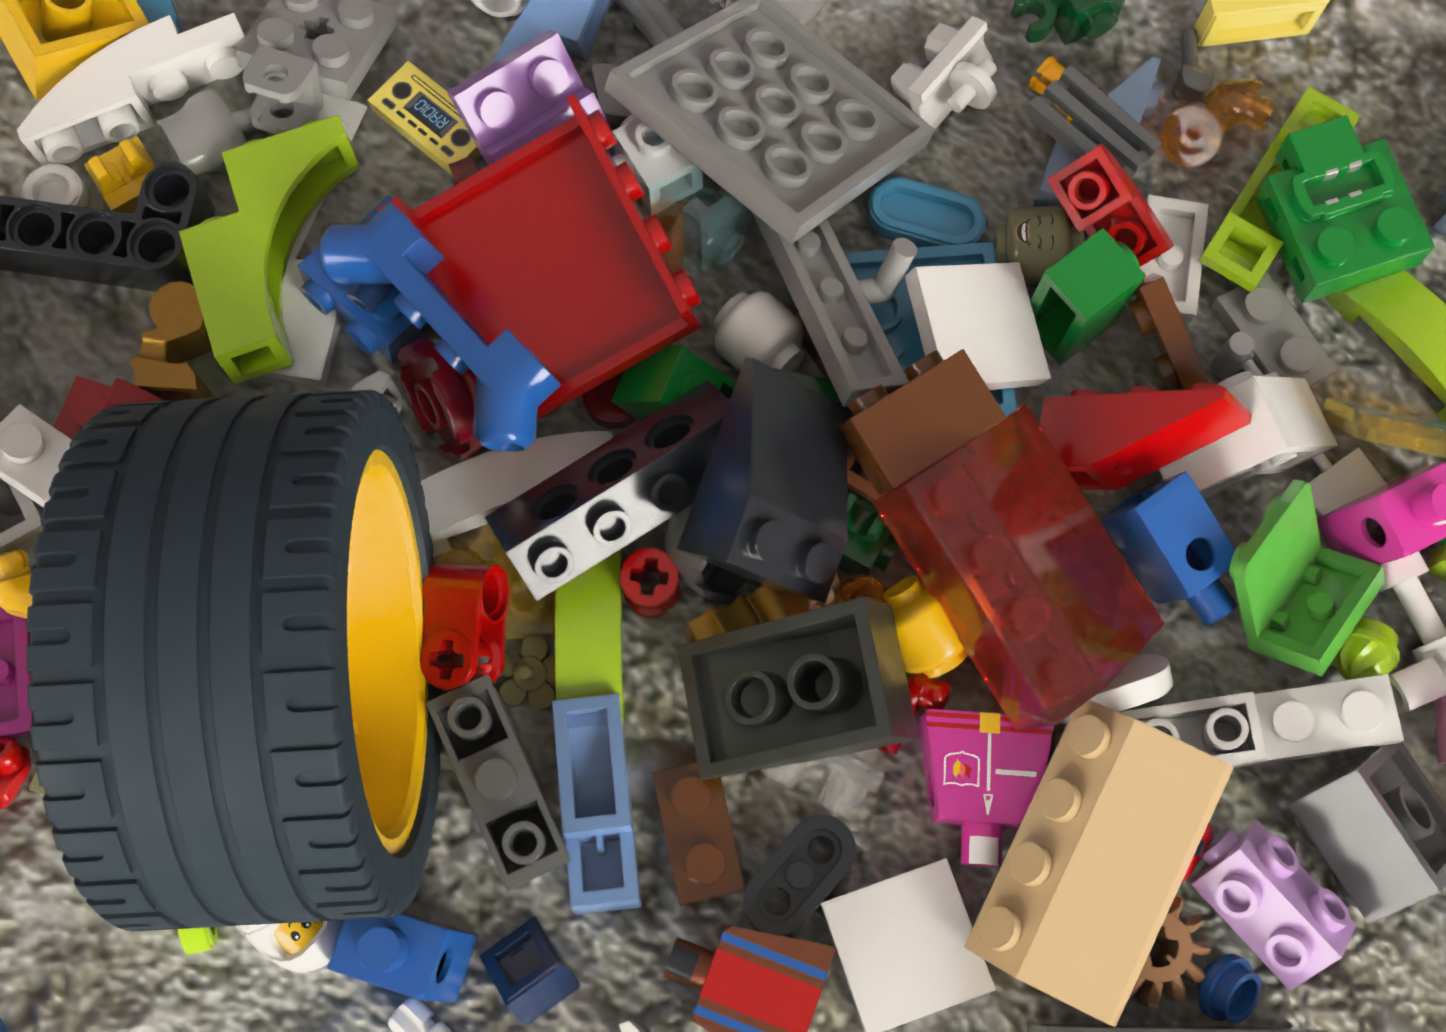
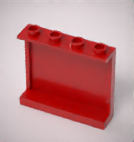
[377,94,702,420]

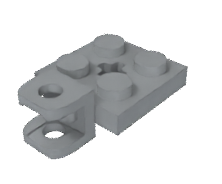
[235,0,397,134]

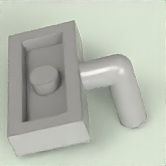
[1210,270,1338,388]

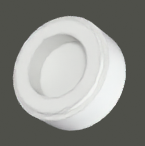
[21,164,90,208]

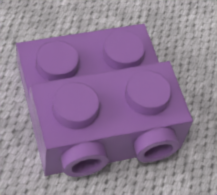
[447,29,614,166]

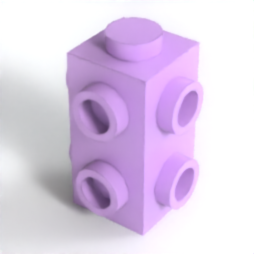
[1191,820,1357,991]

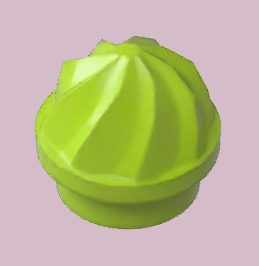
[1333,617,1400,680]

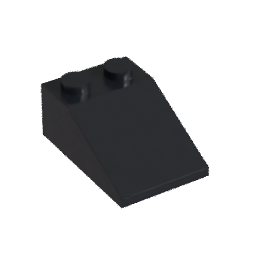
[677,357,848,603]

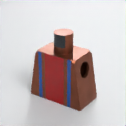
[663,925,836,1032]

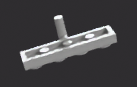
[752,212,917,407]

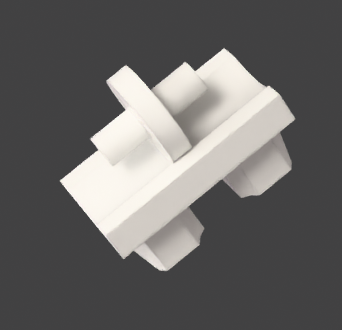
[890,16,997,129]

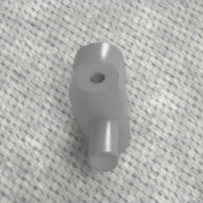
[156,90,277,176]

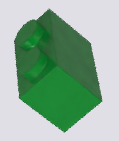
[1030,228,1146,366]

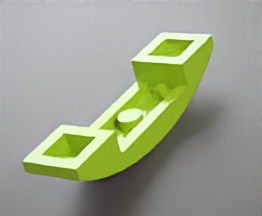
[1198,86,1361,293]
[1324,271,1446,422]
[555,548,625,740]

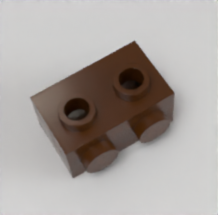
[838,349,1006,495]

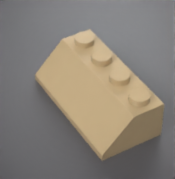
[964,696,1234,1027]

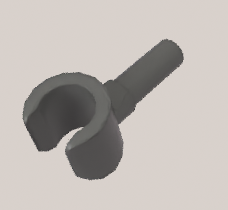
[1172,27,1215,107]

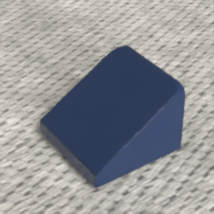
[479,916,580,1025]

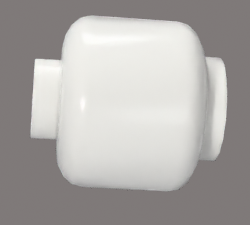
[713,291,804,373]

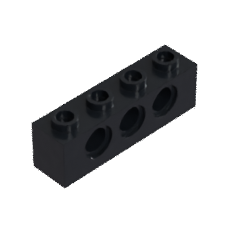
[485,380,730,601]

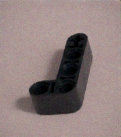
[0,162,215,292]

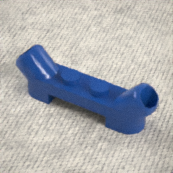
[320,201,562,452]

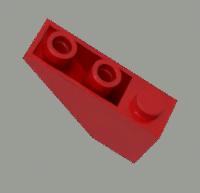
[1031,383,1252,490]

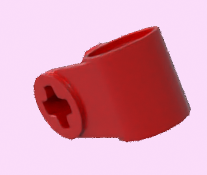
[420,563,510,690]

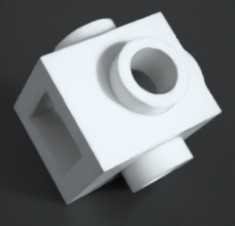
[612,114,703,215]

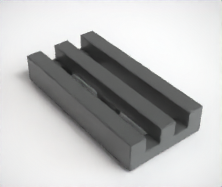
[1025,64,1162,179]

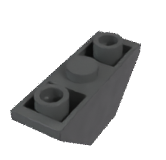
[426,674,572,891]

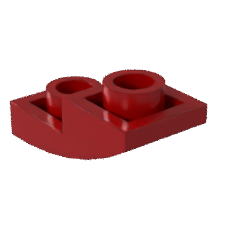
[1046,143,1174,267]

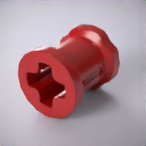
[620,548,680,618]

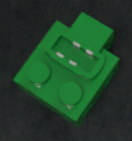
[1255,115,1435,304]

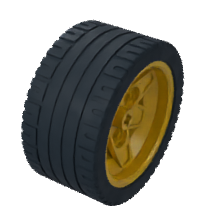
[26,390,442,931]

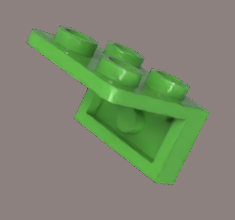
[1229,479,1385,676]

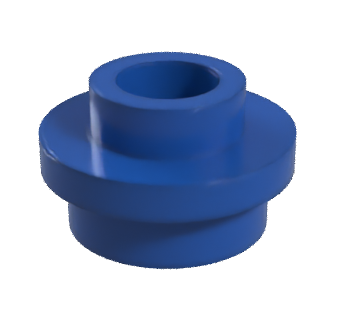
[1197,954,1262,1024]

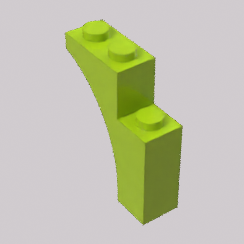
[179,114,360,385]

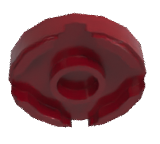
[398,337,481,463]

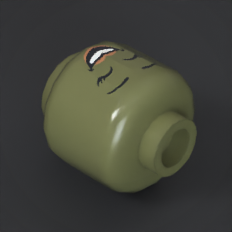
[996,205,1085,287]

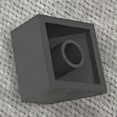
[1289,742,1446,924]

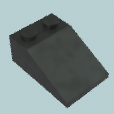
[677,597,919,780]

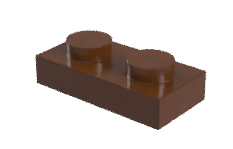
[1127,273,1209,391]
[652,762,745,906]

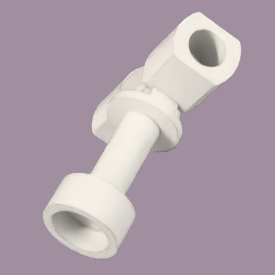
[1379,551,1446,715]

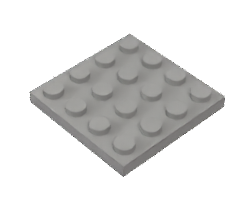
[604,0,935,244]

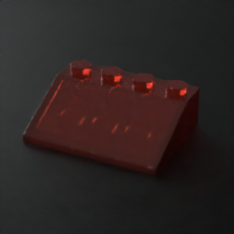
[872,403,1165,731]

